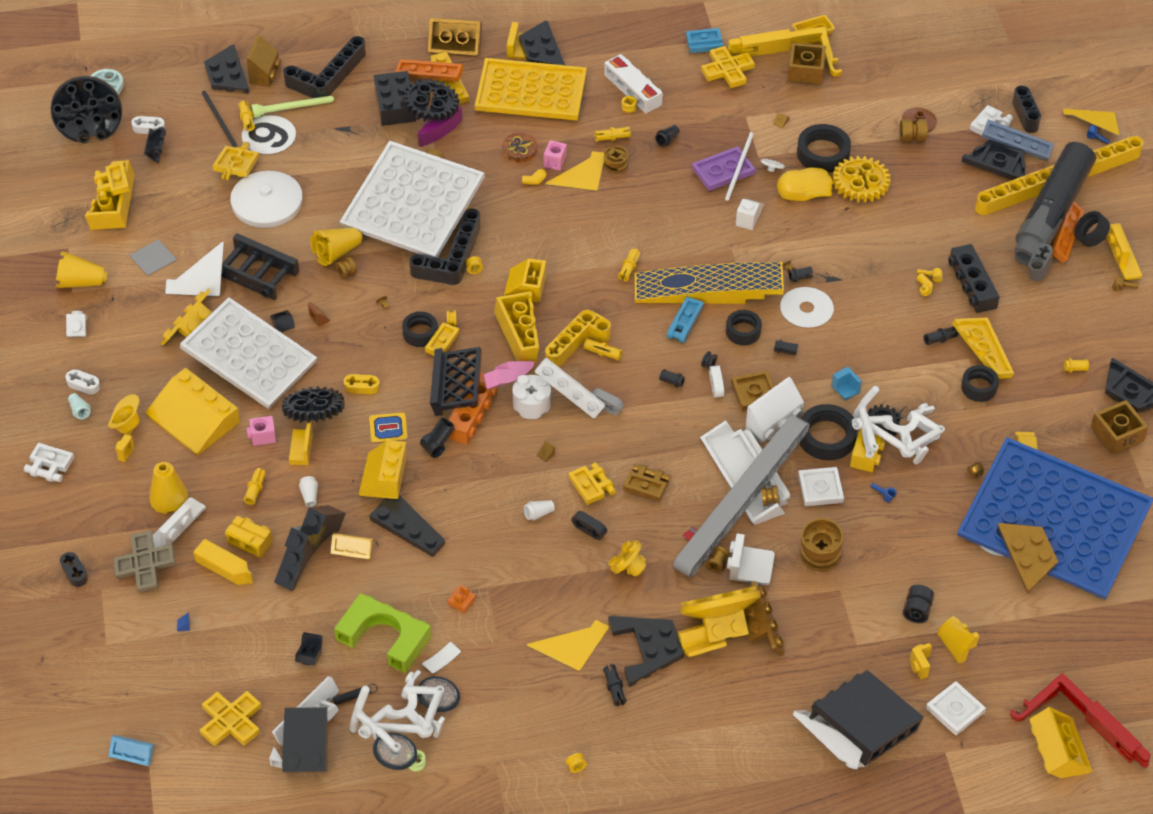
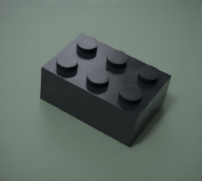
[374,71,416,126]

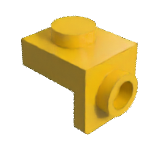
[910,643,932,680]

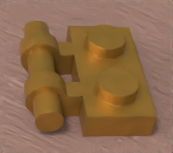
[623,464,671,502]

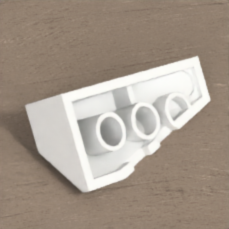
[793,710,868,769]

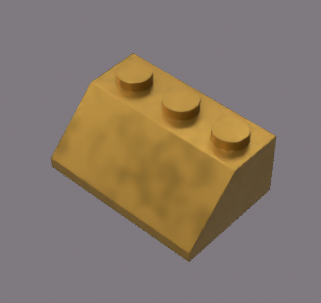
[428,18,482,56]

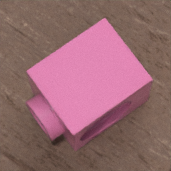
[544,140,567,171]
[246,416,276,446]

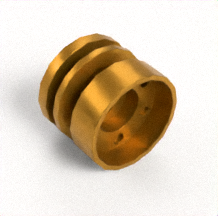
[800,518,844,572]

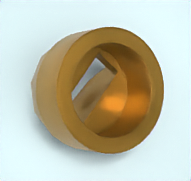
[967,461,984,478]

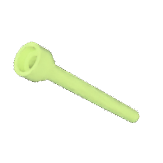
[251,96,334,118]

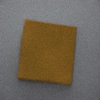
[773,113,790,128]
[537,440,555,462]

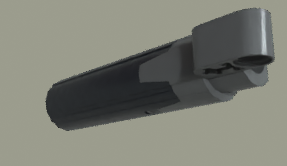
[1015,142,1096,281]

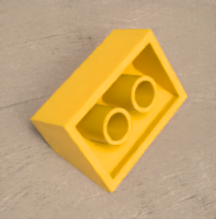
[359,440,407,499]
[1029,707,1093,778]

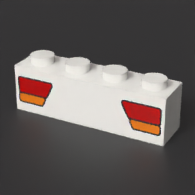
[604,54,663,114]

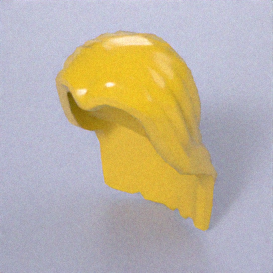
[777,167,833,201]

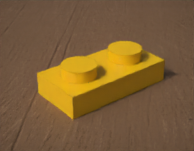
[425,322,460,356]

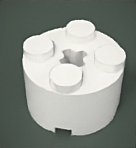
[512,375,551,419]

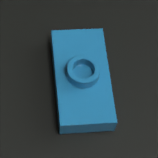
[108,735,154,766]

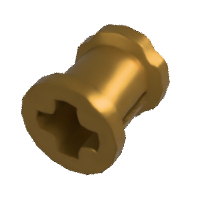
[706,546,730,573]

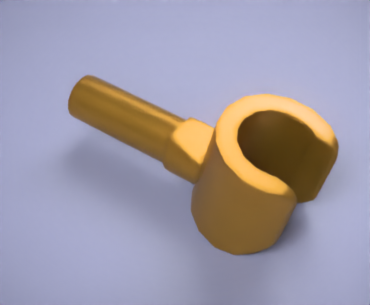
[1112,277,1139,291]

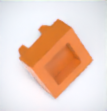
[448,585,476,613]

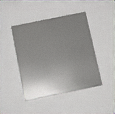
[129,239,177,276]

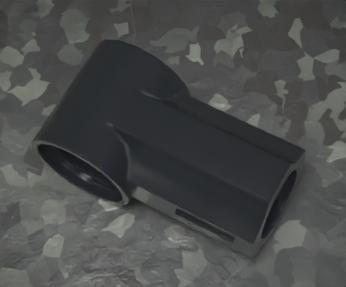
[420,418,455,458]

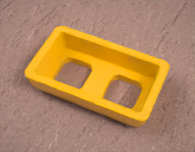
[792,15,835,35]

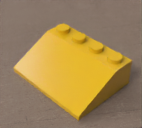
[145,368,240,456]

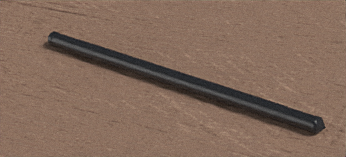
[202,91,238,147]

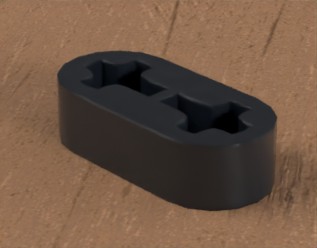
[571,511,608,540]
[60,552,88,587]

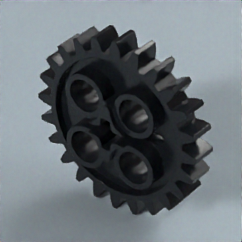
[402,78,459,123]
[282,386,345,423]

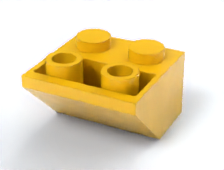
[504,258,546,303]

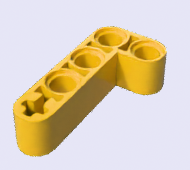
[545,310,611,367]

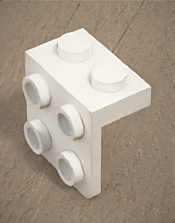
[727,534,775,586]

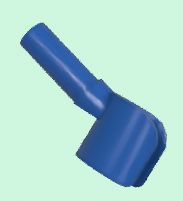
[1087,125,1110,144]
[871,483,897,502]

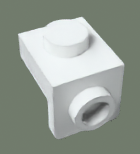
[66,311,88,338]

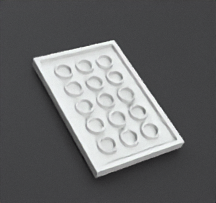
[180,297,317,409]

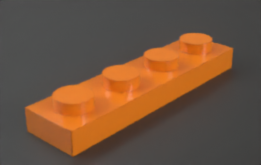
[395,59,464,82]
[1051,202,1084,263]

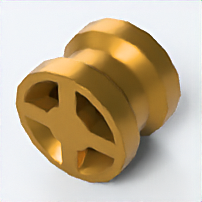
[335,257,357,279]
[761,485,780,507]

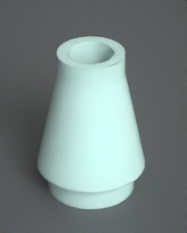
[68,393,91,420]

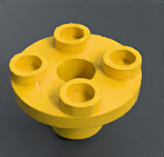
[608,540,646,577]

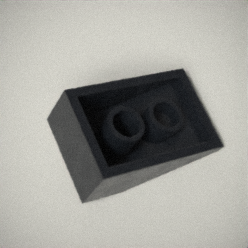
[282,707,328,772]

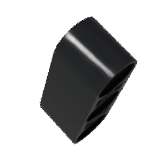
[1012,86,1041,133]

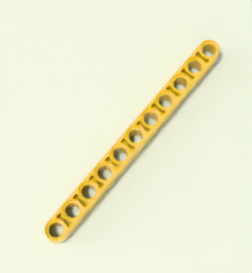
[975,136,1144,215]

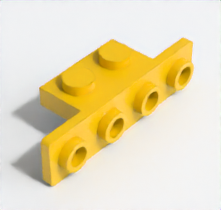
[1106,223,1142,281]
[160,289,212,346]

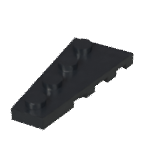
[369,495,445,557]

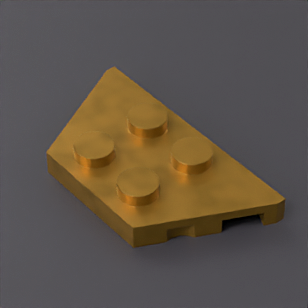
[997,523,1058,593]

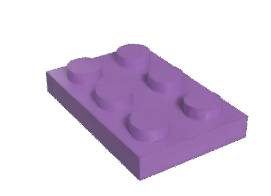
[692,146,755,191]

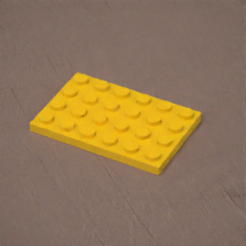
[475,58,587,121]

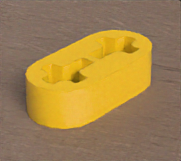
[344,374,380,394]

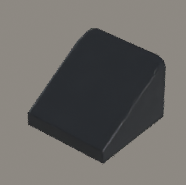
[270,310,295,332]

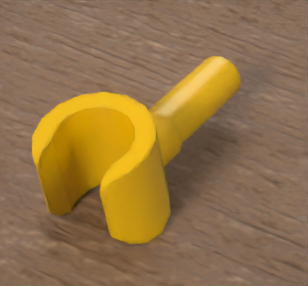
[917,268,942,283]

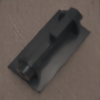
[144,127,166,163]

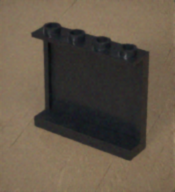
[809,670,924,766]

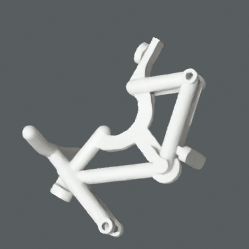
[852,386,945,465]

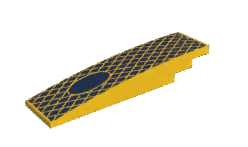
[634,262,784,304]

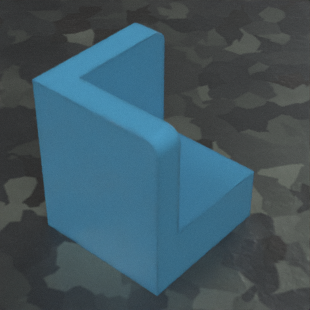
[831,367,862,401]

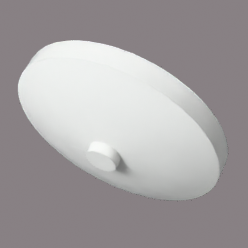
[230,171,303,228]

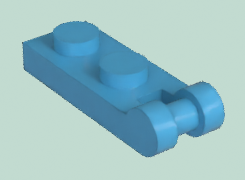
[667,297,704,343]

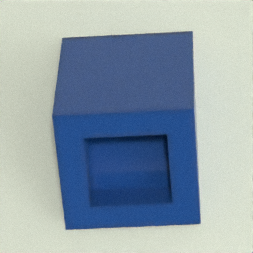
[177,612,190,631]

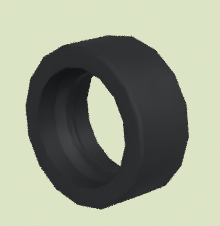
[1074,211,1110,247]
[726,310,762,345]
[402,311,438,347]
[961,365,999,402]

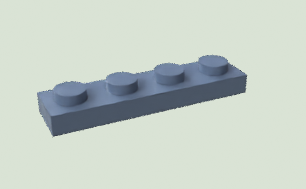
[981,119,1054,161]

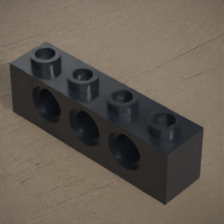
[948,244,1000,313]

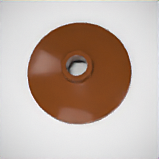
[902,108,937,132]

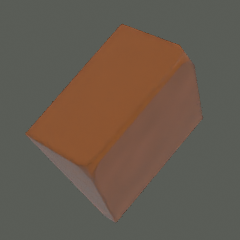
[308,302,330,327]

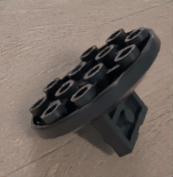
[50,76,122,143]

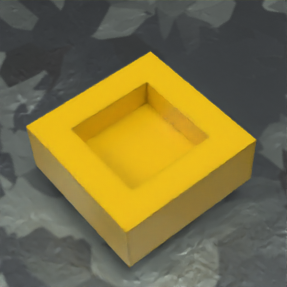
[115,434,134,462]

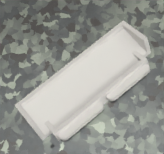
[700,420,790,525]

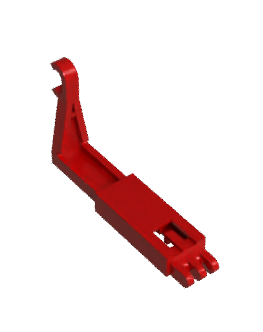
[1010,673,1151,768]

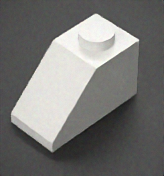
[736,199,764,231]

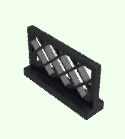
[430,347,482,416]

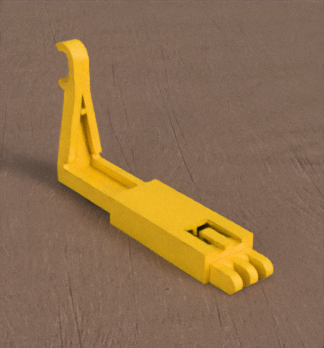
[728,26,842,77]

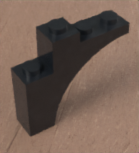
[274,505,346,591]

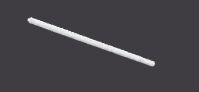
[725,132,754,201]

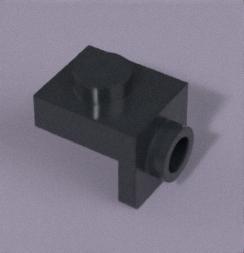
[295,632,323,665]

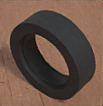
[797,124,851,173]
[800,404,857,460]

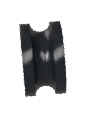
[701,351,718,370]

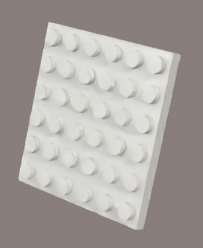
[339,141,485,257]

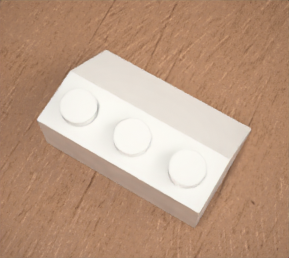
[745,377,804,444]

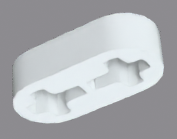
[131,116,165,134]
[709,365,724,398]
[65,370,100,395]

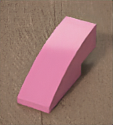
[484,361,534,389]

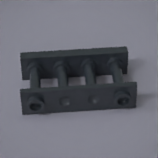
[221,233,299,300]

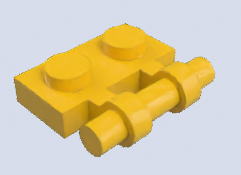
[94,162,130,200]
[568,463,616,505]

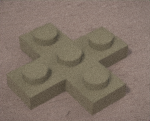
[114,530,176,592]

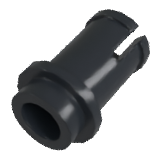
[788,266,813,282]
[774,339,798,356]
[659,369,685,388]

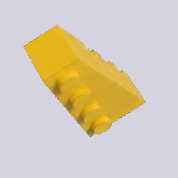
[85,160,135,230]
[494,291,539,363]

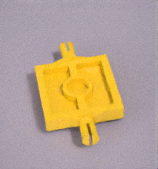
[213,141,259,181]

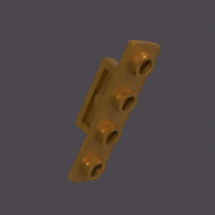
[743,581,785,655]

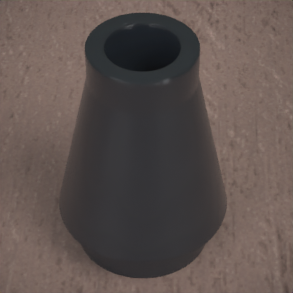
[655,125,680,146]

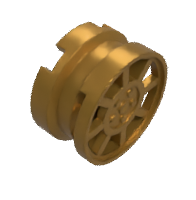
[604,146,629,173]

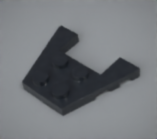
[608,616,684,687]

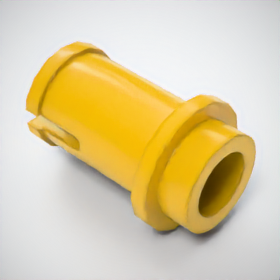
[1064,358,1089,373]

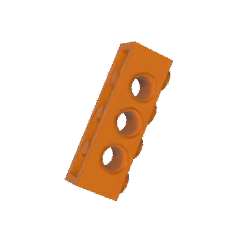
[448,372,499,445]

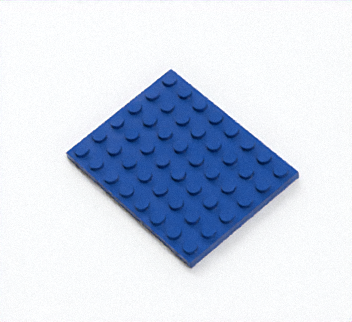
[957,437,1153,600]

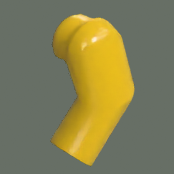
[522,169,547,185]
[916,273,934,296]

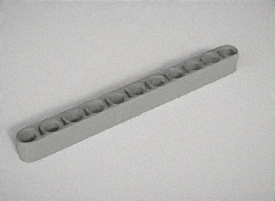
[673,415,810,578]

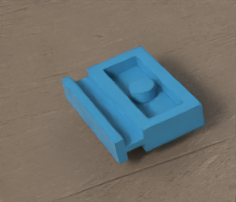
[686,28,724,53]

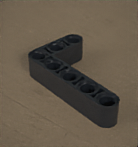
[283,36,366,98]
[409,208,480,285]

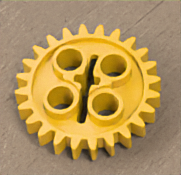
[833,156,891,203]

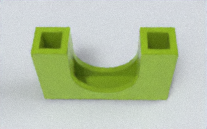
[334,593,431,673]

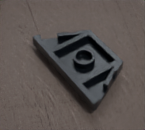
[519,21,565,65]
[204,44,249,94]
[961,140,1026,180]
[1105,358,1153,413]

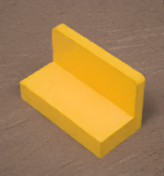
[507,22,526,60]
[289,422,313,465]
[677,624,727,657]

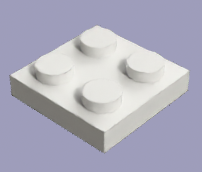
[798,467,844,506]
[926,681,986,736]

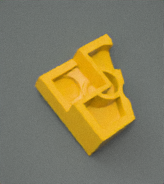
[937,616,980,664]

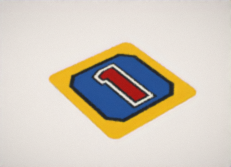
[369,412,408,442]

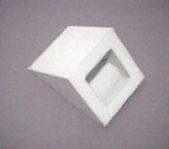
[269,747,282,768]

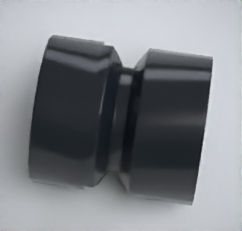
[903,585,934,623]

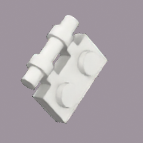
[969,105,1013,136]
[24,443,74,482]

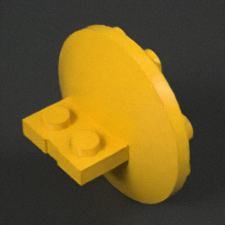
[679,586,761,643]

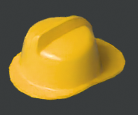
[108,394,140,436]

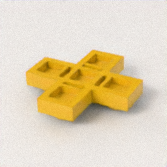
[701,46,755,88]
[200,691,262,747]

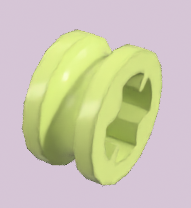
[406,750,426,772]

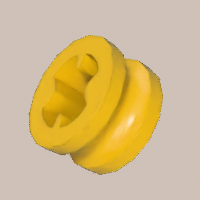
[621,96,637,113]
[466,256,483,274]
[447,310,457,327]
[566,753,587,773]

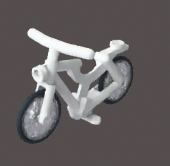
[349,670,460,770]

